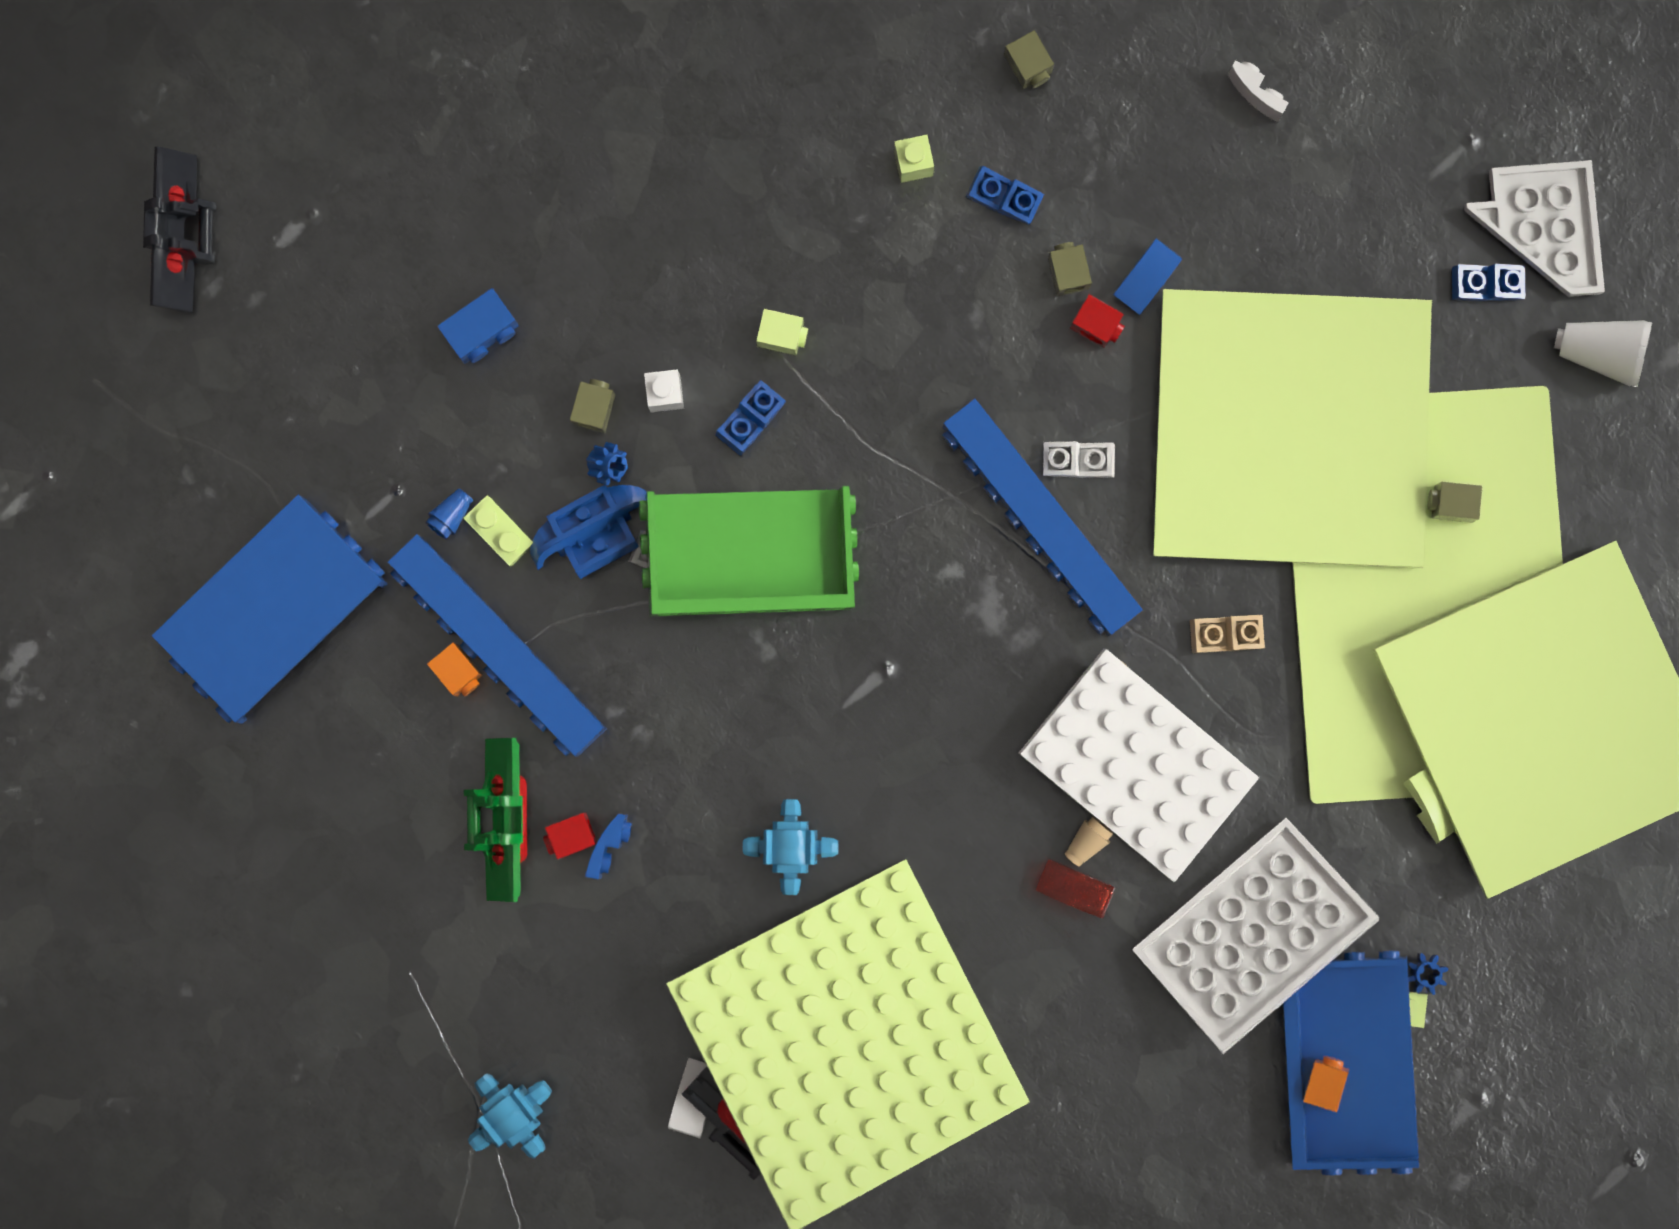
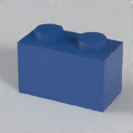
[437,288,519,364]

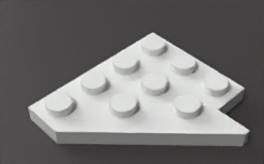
[1464,160,1605,297]

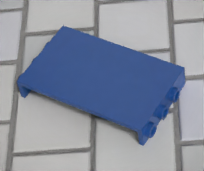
[152,494,388,724]
[1283,951,1419,1175]

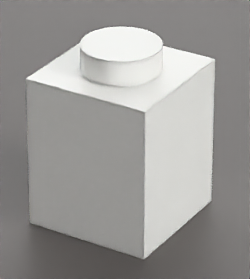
[644,369,684,412]

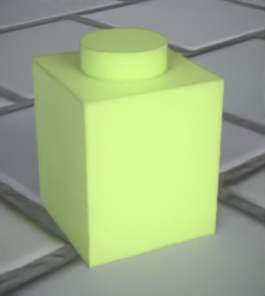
[894,135,934,183]
[756,309,809,355]

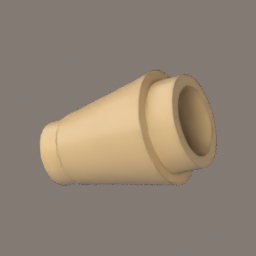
[1064,816,1113,867]

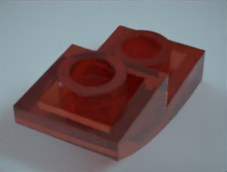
[1036,859,1116,918]

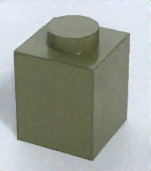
[1004,30,1054,89]
[1048,242,1092,297]
[570,379,616,433]
[1428,482,1482,523]

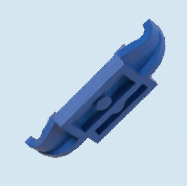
[530,485,647,579]

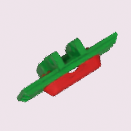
[463,738,527,902]

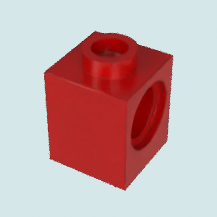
[1070,294,1125,348]
[543,813,598,859]

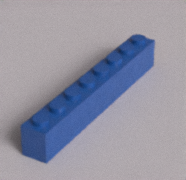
[942,399,1143,637]
[388,534,607,757]

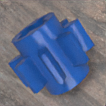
[586,442,628,485]
[1407,953,1448,995]

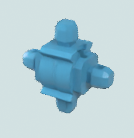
[743,799,839,895]
[468,1073,552,1159]

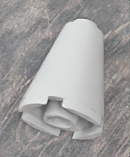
[1554,320,1652,387]

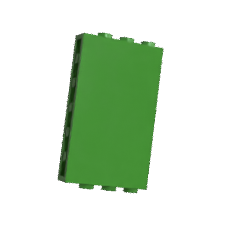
[639,486,859,617]

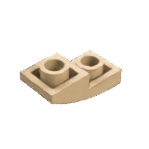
[1190,615,1265,653]

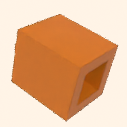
[427,643,483,697]
[1303,1056,1349,1112]

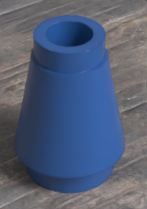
[425,488,473,539]

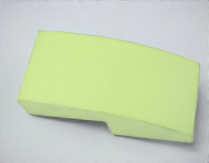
[1403,767,1455,844]

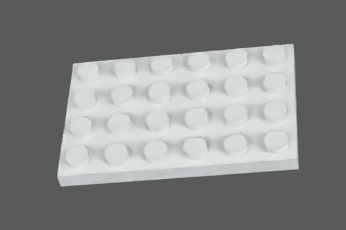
[1018,649,1259,882]
[1132,818,1379,1054]

